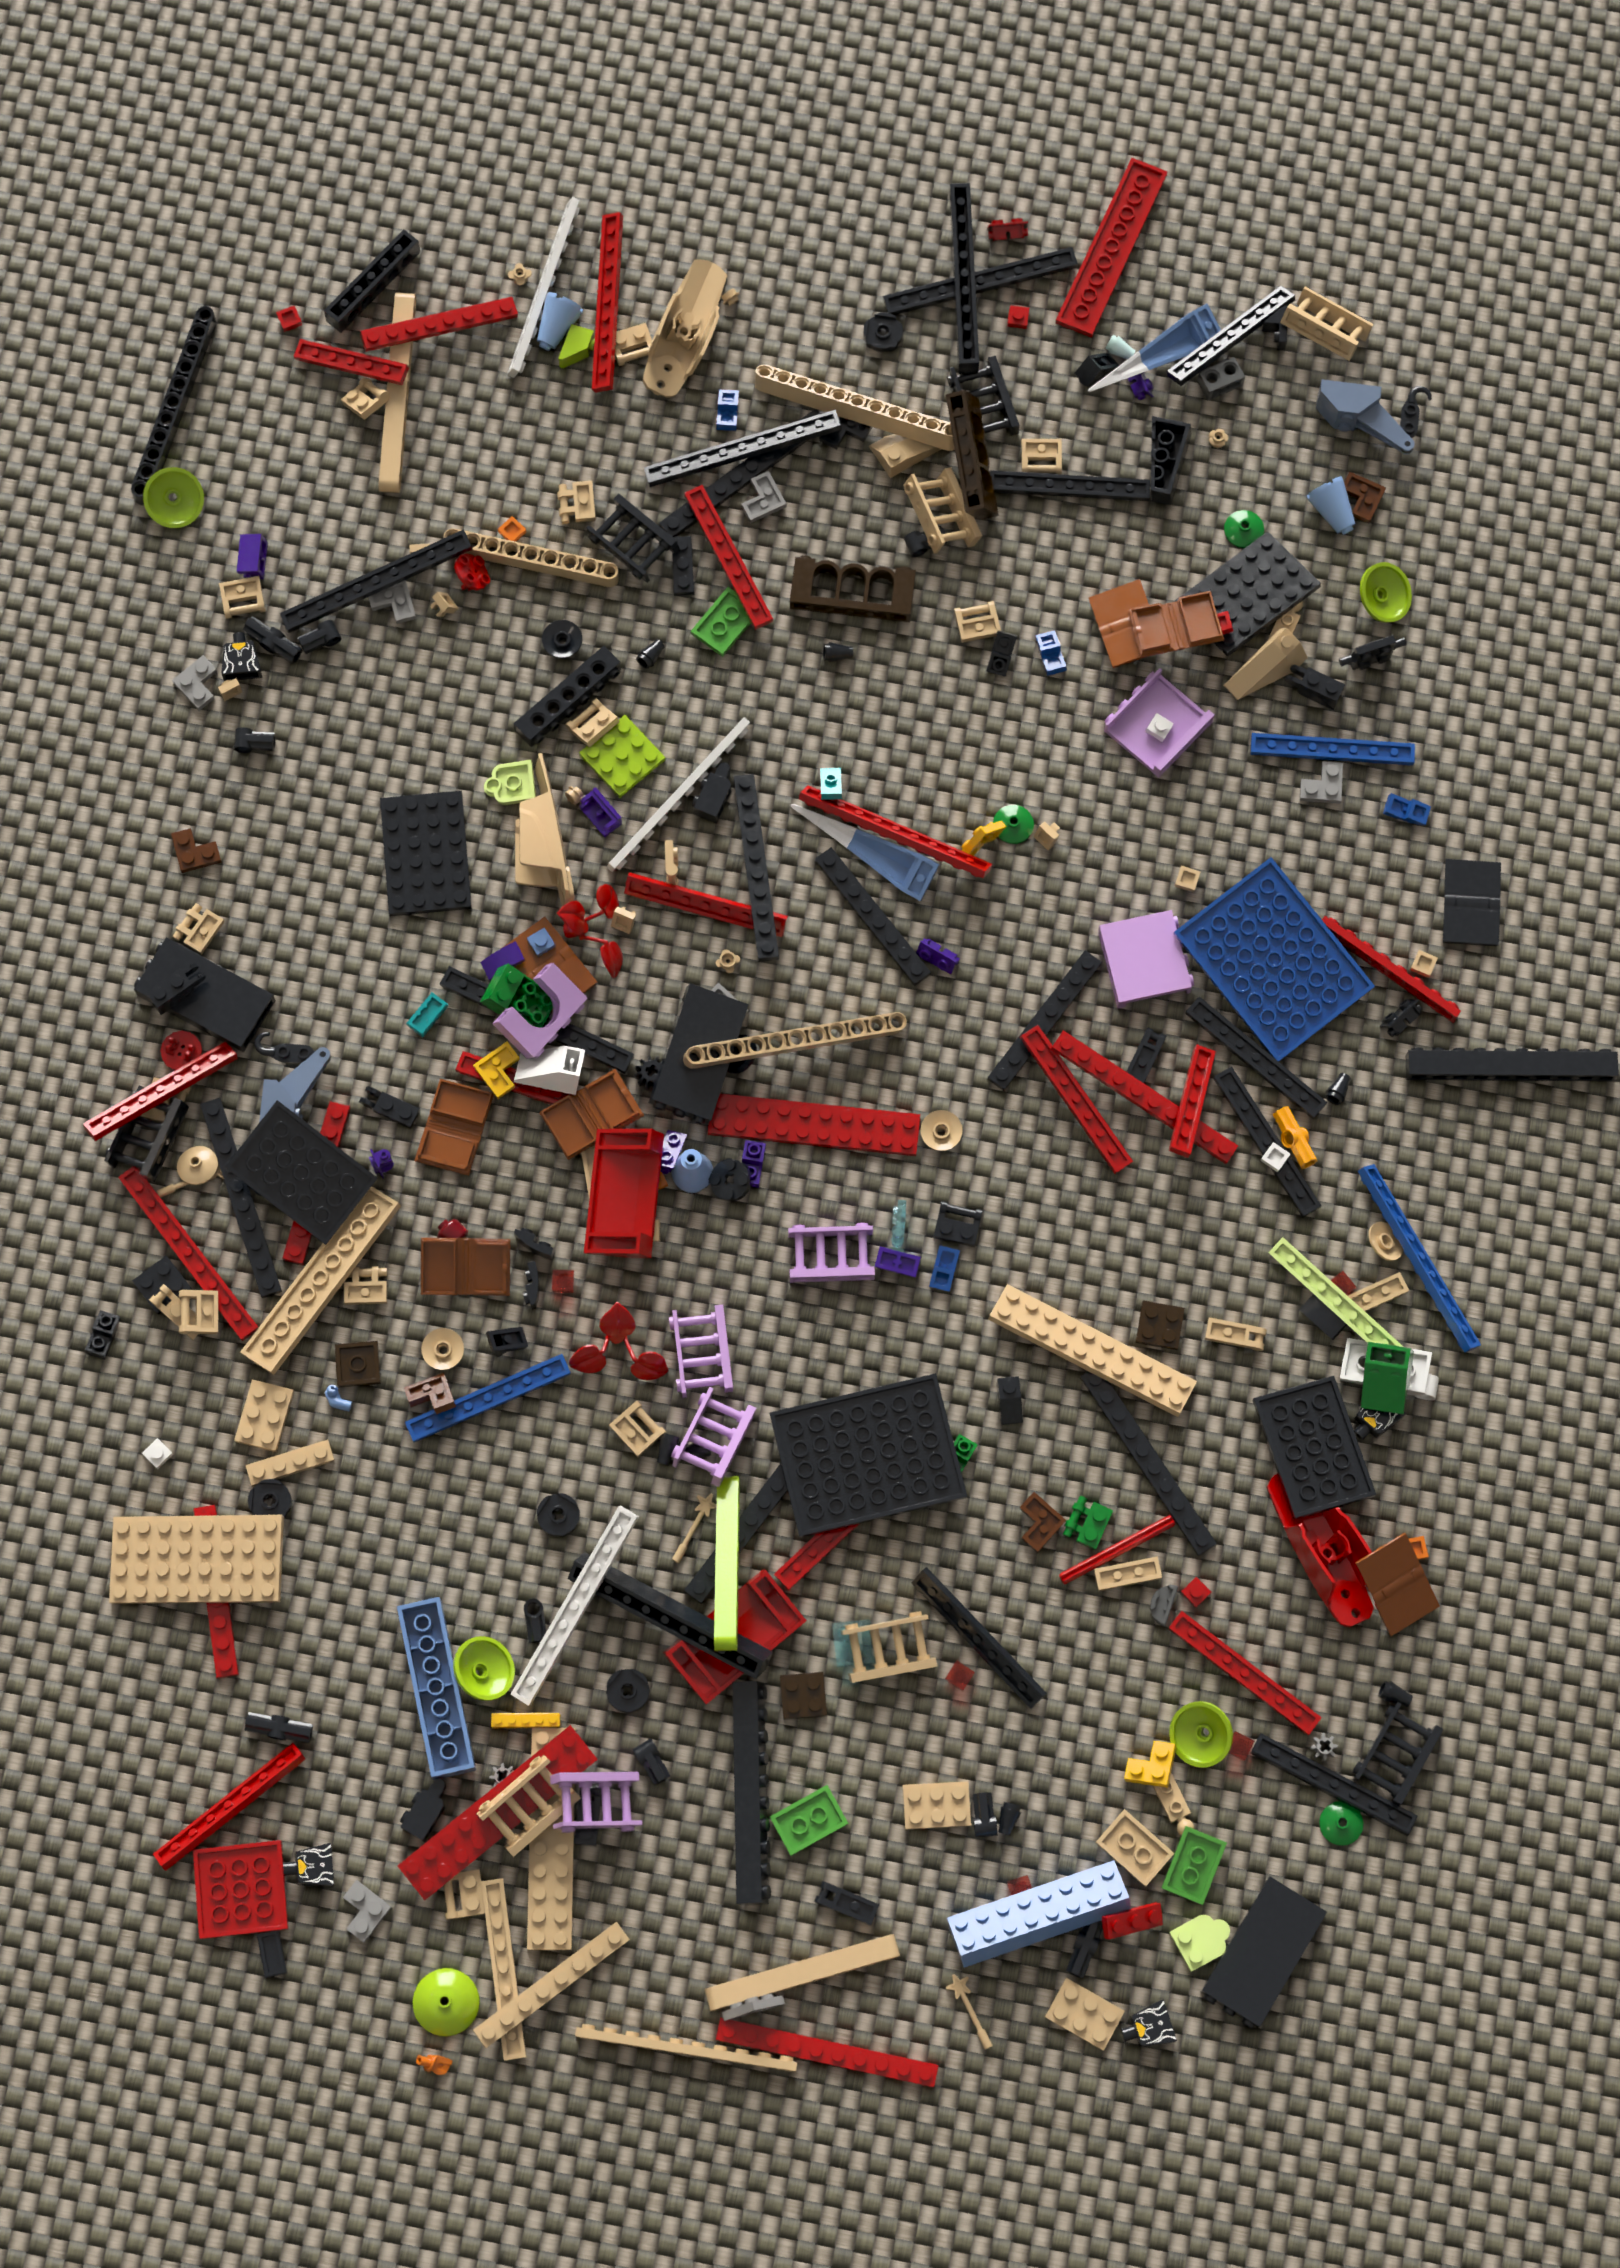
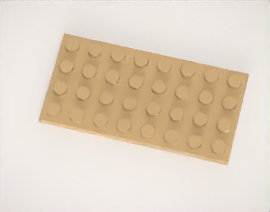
[109,1515,284,1604]

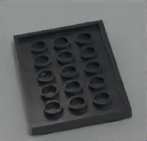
[1175,532,1321,657]
[380,790,472,917]
[225,1100,378,1245]
[1252,1376,1377,1520]

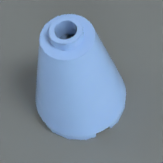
[537,292,584,351]
[1306,476,1355,535]
[671,1149,713,1193]

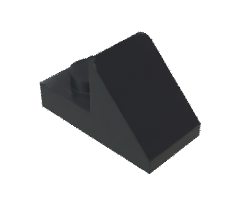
[1262,306,1288,351]
[486,1327,528,1357]

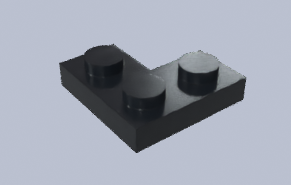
[819,416,872,450]

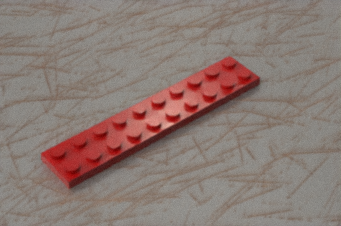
[1055,158,1168,338]
[708,1094,921,1156]
[397,1725,598,1901]

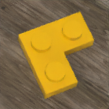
[961,821,1007,856]
[473,1041,520,1099]
[1124,1741,1176,1788]

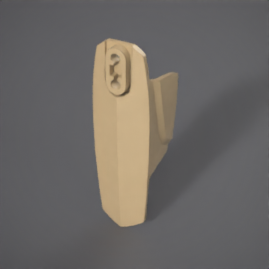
[642,259,727,398]
[515,753,574,907]

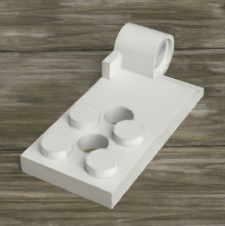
[1340,1338,1439,1400]

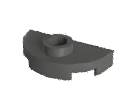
[1150,1585,1179,1628]

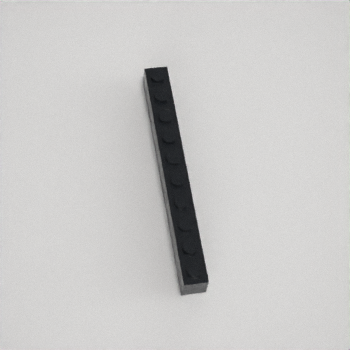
[949,183,979,374]
[1405,1047,1619,1082]
[568,1552,773,1679]
[732,1681,771,1906]

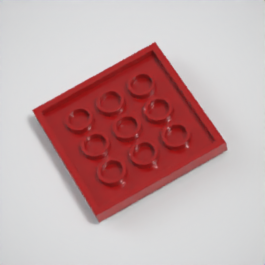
[193,1840,289,1939]

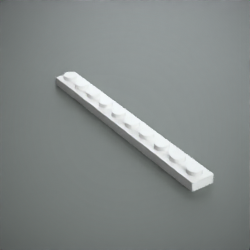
[507,197,580,378]
[607,717,750,872]
[511,1506,639,1706]

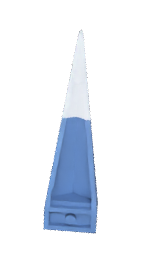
[1088,304,1221,392]
[790,804,940,901]

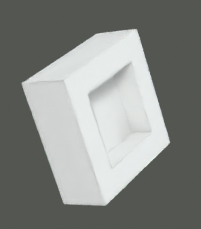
[1145,713,1174,742]
[1261,1142,1290,1172]
[142,1438,173,1469]

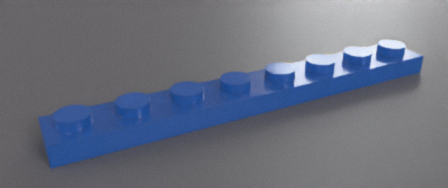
[1250,733,1415,765]
[405,1354,571,1443]

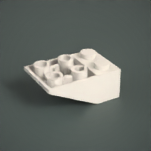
[514,1046,585,1095]

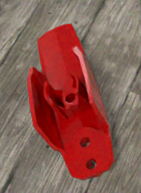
[1266,1473,1374,1628]

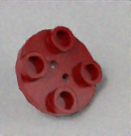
[454,553,491,591]
[160,1031,203,1070]

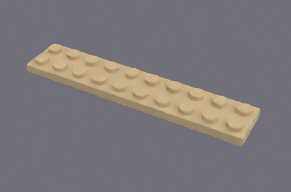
[240,1186,401,1375]
[988,1284,1197,1417]
[527,1728,576,1951]

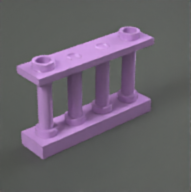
[788,1223,875,1283]
[669,1305,733,1398]
[671,1387,756,1487]
[550,1772,642,1833]

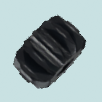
[634,1056,662,1091]

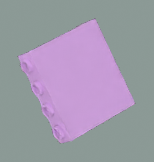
[1104,668,1215,778]
[1098,910,1194,1009]

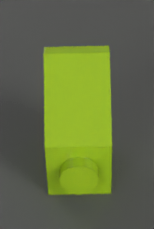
[558,324,595,369]

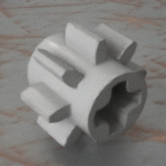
[1310,1733,1338,1761]
[489,1763,513,1787]

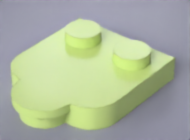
[484,760,536,805]
[1169,1915,1230,1972]

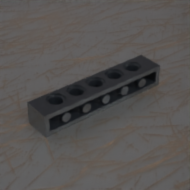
[324,229,421,333]
[513,646,621,747]

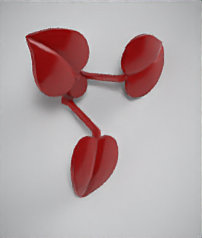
[557,884,623,979]
[569,1302,669,1380]

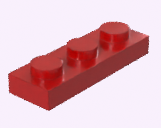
[1102,1902,1163,1940]

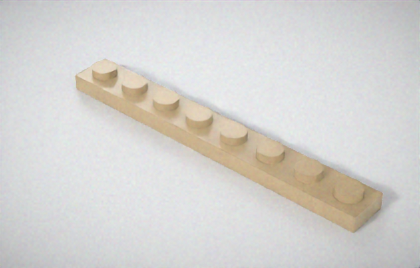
[481,1878,527,2061]
[473,1922,630,2049]

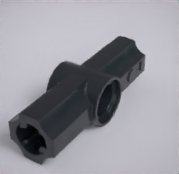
[243,617,302,664]
[244,1712,313,1743]
[1066,1920,1103,1979]

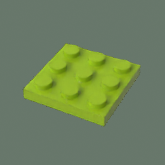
[579,715,666,798]

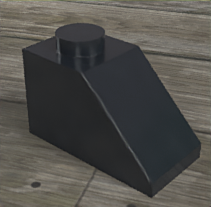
[1075,352,1120,387]
[996,1376,1023,1425]

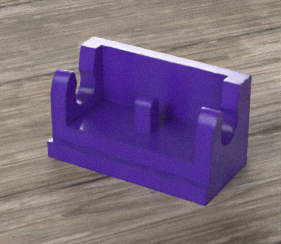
[236,534,268,579]
[579,787,622,838]
[874,1246,921,1278]

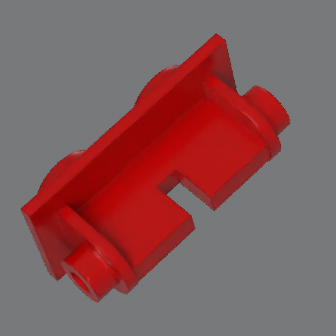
[987,218,1028,241]

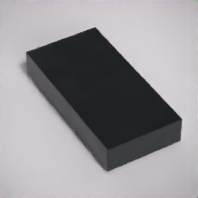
[257,1930,288,1979]

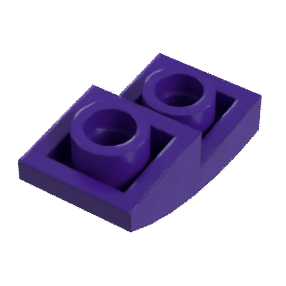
[480,941,525,981]
[742,1140,766,1188]

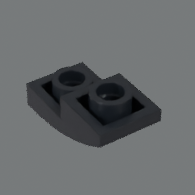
[986,630,1017,677]
[514,1228,555,1260]
[523,1261,540,1310]
[1299,1294,1347,1340]
[85,1310,120,1360]

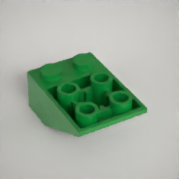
[480,964,553,1028]
[1361,1342,1414,1415]

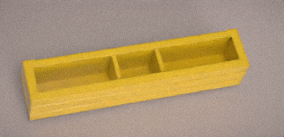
[491,1713,561,1729]

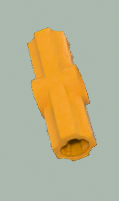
[1273,1106,1317,1169]

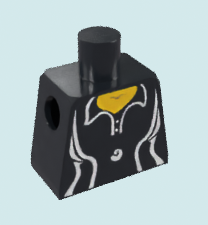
[221,632,263,682]
[1354,1408,1406,1440]
[282,1843,334,1888]
[1121,1999,1177,2047]

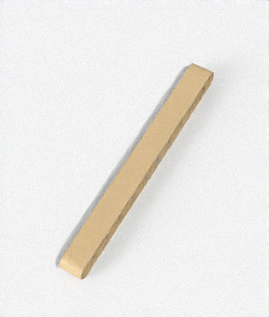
[379,293,416,493]
[755,365,955,451]
[683,1012,907,1069]

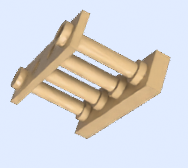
[1280,287,1374,361]
[903,467,982,554]
[840,1611,937,1683]
[476,1755,581,1857]

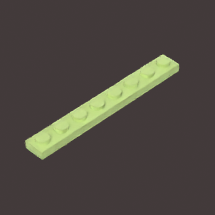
[1268,1237,1403,1347]

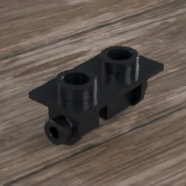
[1380,999,1423,1037]

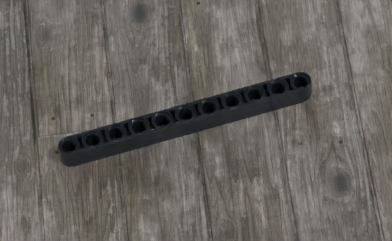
[131,306,217,505]

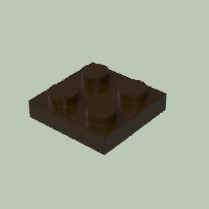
[1135,1300,1185,1350]
[335,1341,381,1388]
[780,1672,827,1720]

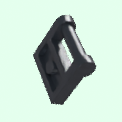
[933,1201,983,1247]

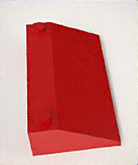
[584,1129,664,1258]
[663,1570,807,1705]

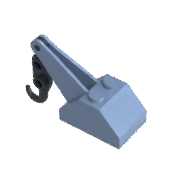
[1316,379,1432,455]
[255,1032,331,1122]

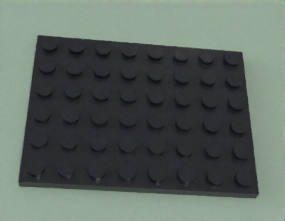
[769,1373,967,1538]

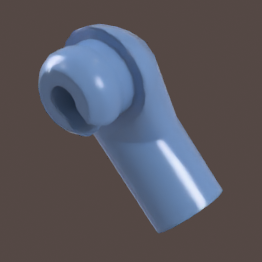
[325,1385,352,1412]

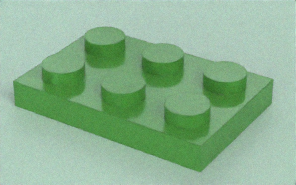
[691,587,751,657]
[770,1785,849,1856]
[1161,1826,1227,1905]

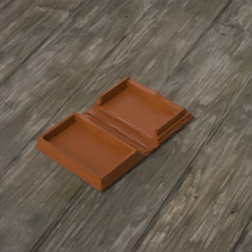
[1089,579,1149,668]
[1128,591,1224,658]
[502,917,598,1015]
[540,1069,644,1160]
[414,1079,494,1176]
[421,1237,511,1296]
[1356,1533,1440,1636]

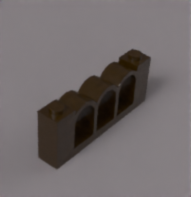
[946,390,999,520]
[790,555,916,622]

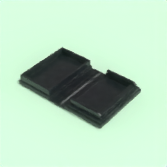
[1443,859,1501,947]

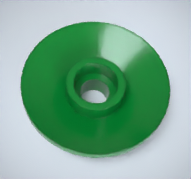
[1224,510,1264,548]
[993,805,1034,844]
[1319,1801,1363,1846]

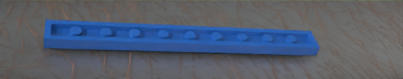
[1358,1164,1481,1353]

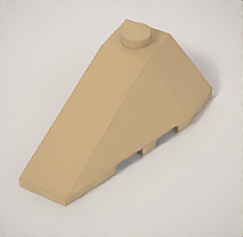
[869,434,941,478]
[1223,627,1308,700]

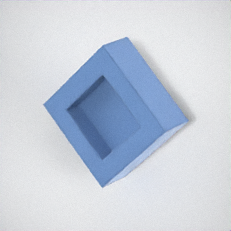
[527,927,555,957]

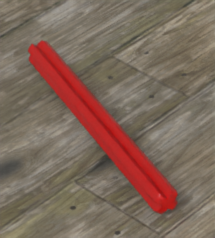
[1059,1515,1175,1584]

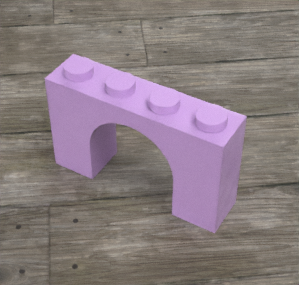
[492,963,587,1059]

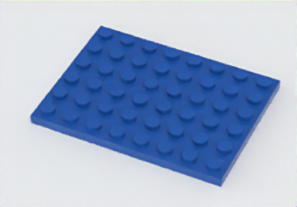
[1173,857,1375,1062]

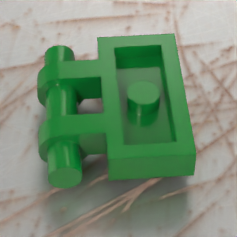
[1063,1496,1113,1551]

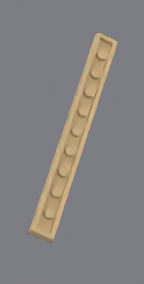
[575,2024,797,2072]

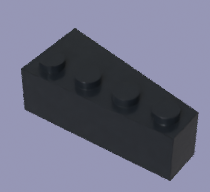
[1151,416,1192,505]

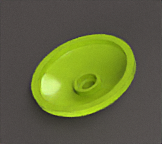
[143,467,204,528]
[1360,562,1412,623]
[453,1636,515,1701]
[1169,1701,1233,1768]
[413,1968,480,2036]

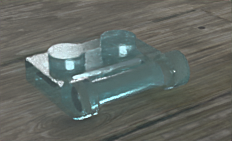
[891,1200,907,1247]
[832,1620,876,1668]

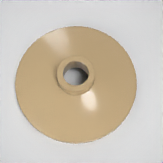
[921,1110,963,1151]
[177,1146,219,1185]
[1369,1222,1403,1261]
[421,1328,464,1370]

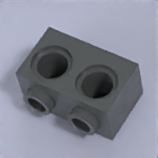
[1197,357,1245,401]

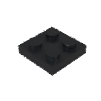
[132,1255,192,1315]

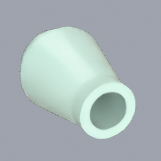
[1105,335,1136,360]

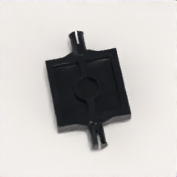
[1339,635,1406,670]

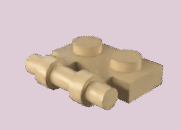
[557,481,596,524]
[172,903,225,955]
[344,1266,387,1305]

